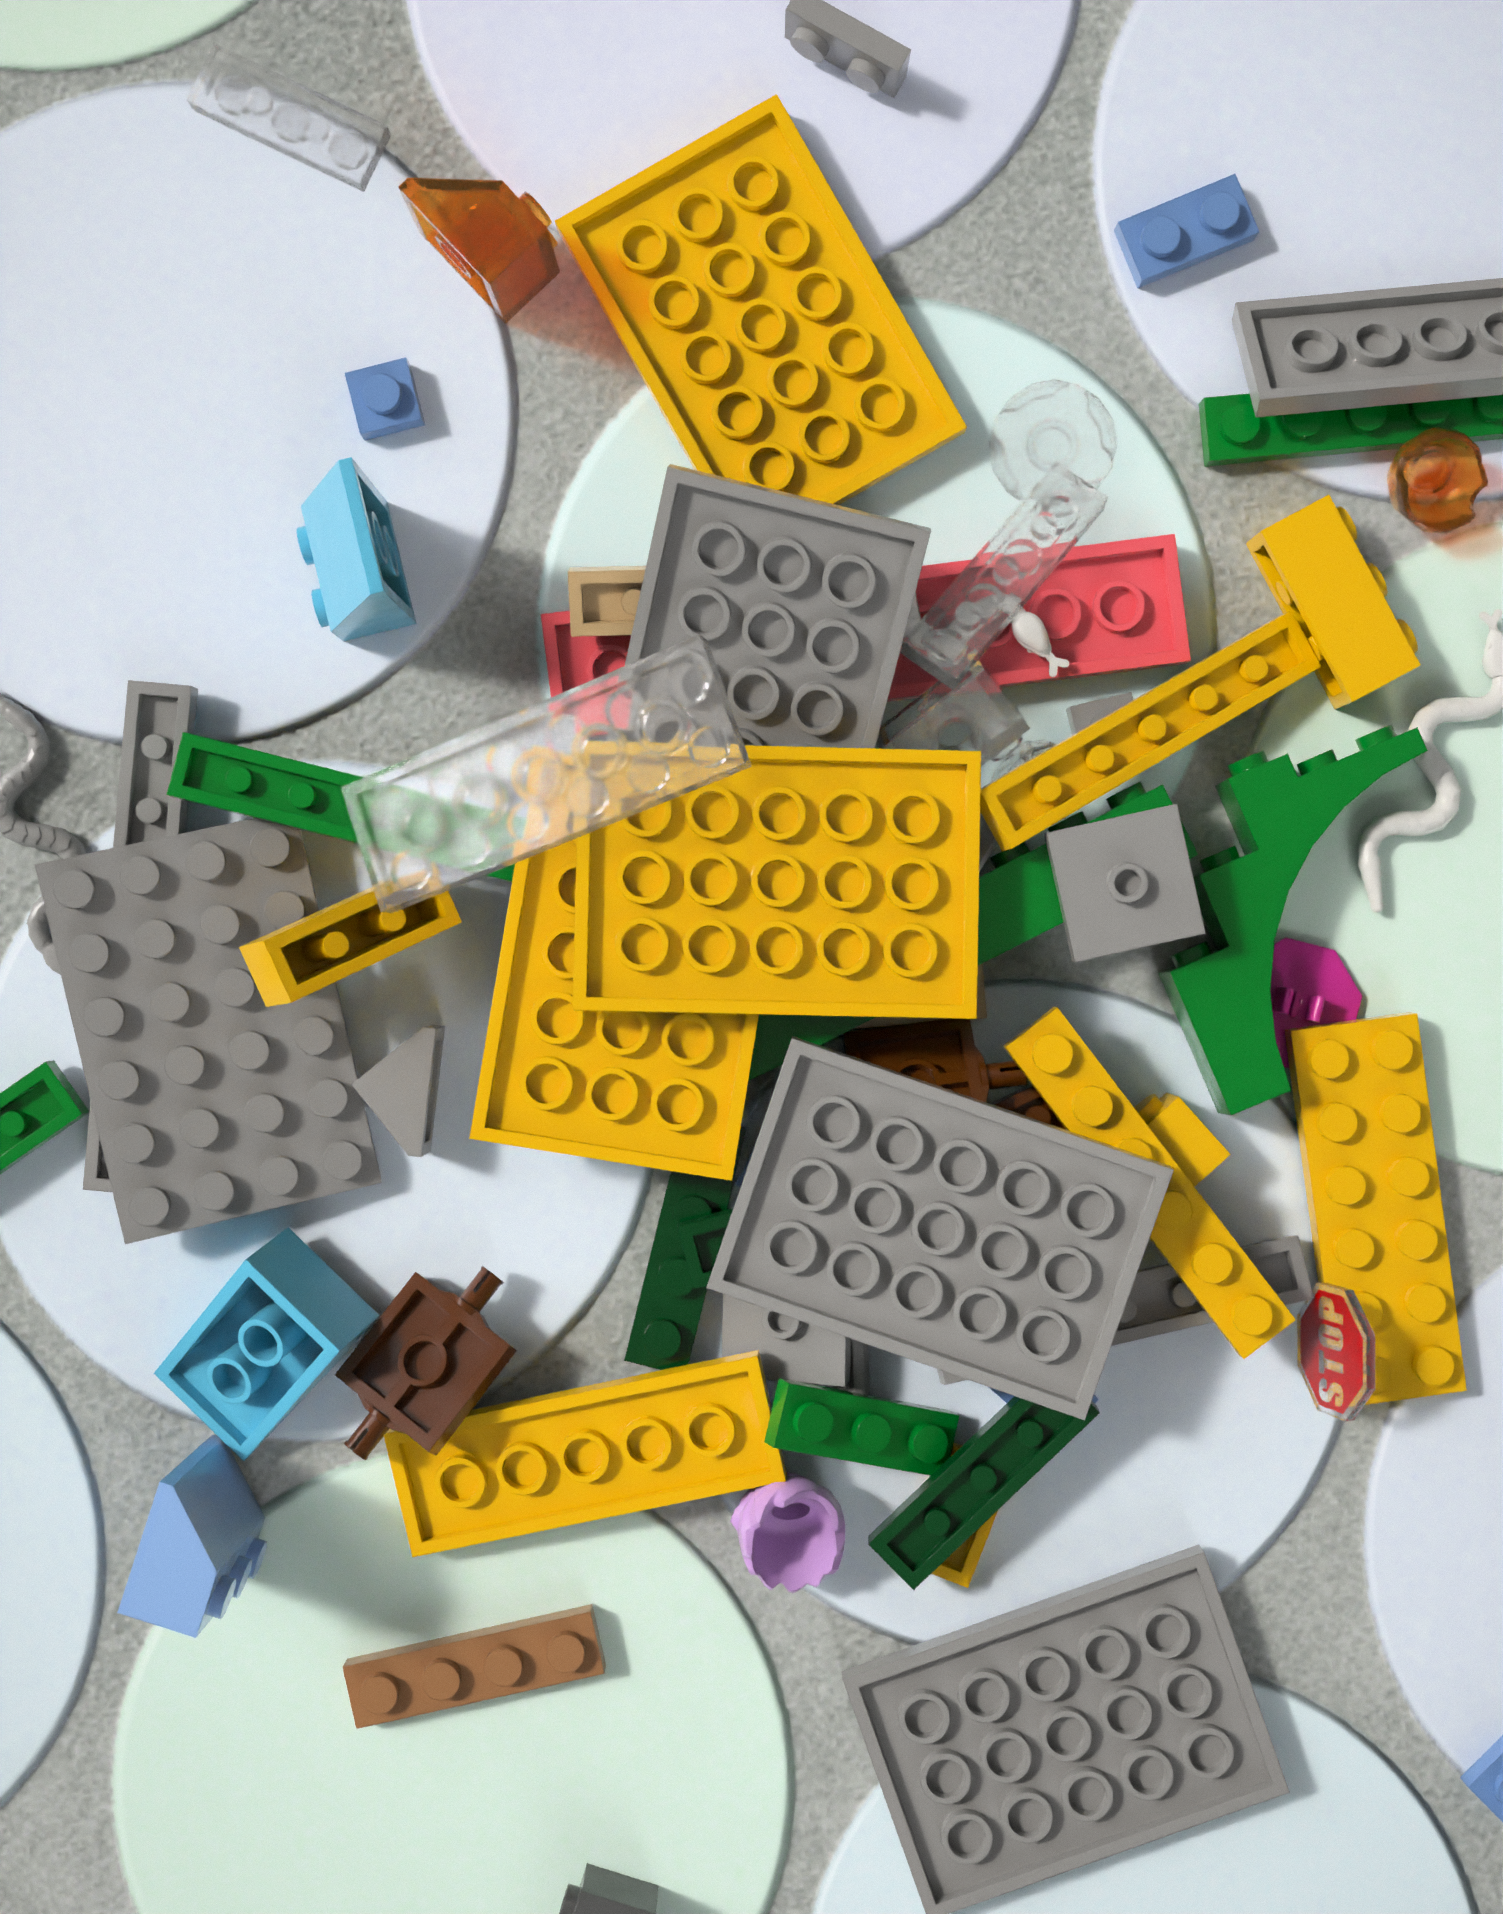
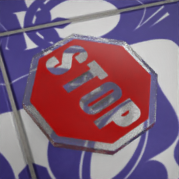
[1297,1282,1375,1421]

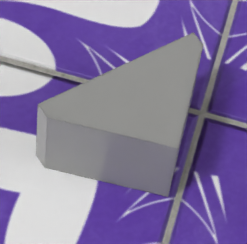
[352,1025,445,1157]

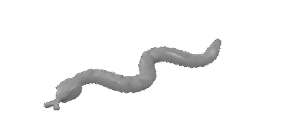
[0,693,86,975]

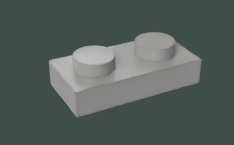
[784,0,911,98]

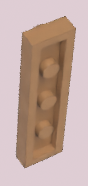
[342,1604,606,1729]

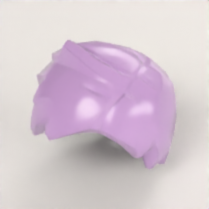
[730,1472,845,1593]

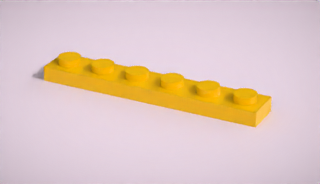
[980,610,1321,852]
[1003,1007,1296,1359]

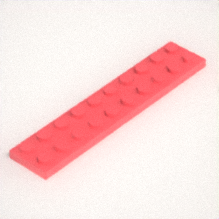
[541,534,1191,743]

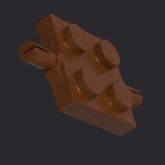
[843,1019,1027,1103]
[335,1266,517,1460]

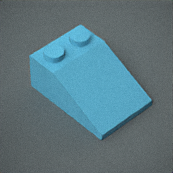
[296,457,417,642]
[154,1227,380,1461]

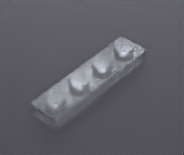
[900,461,1109,690]

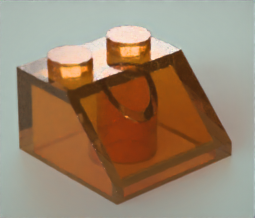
[398,178,560,324]

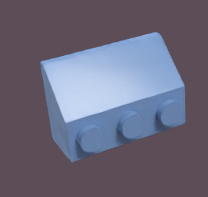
[117,1435,267,1638]

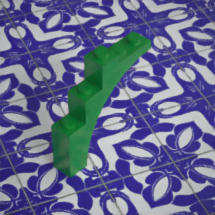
[1158,724,1428,1116]

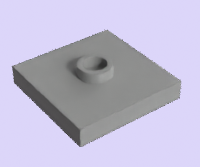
[1044,804,1206,962]
[722,1294,851,1387]

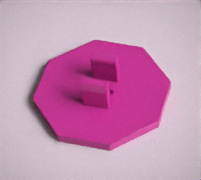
[1270,937,1362,1068]

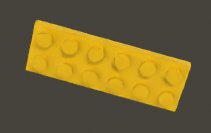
[1284,1012,1467,1407]
[384,1350,787,1557]

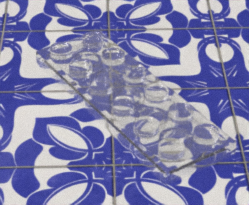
[341,634,752,913]

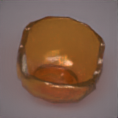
[1387,428,1489,534]

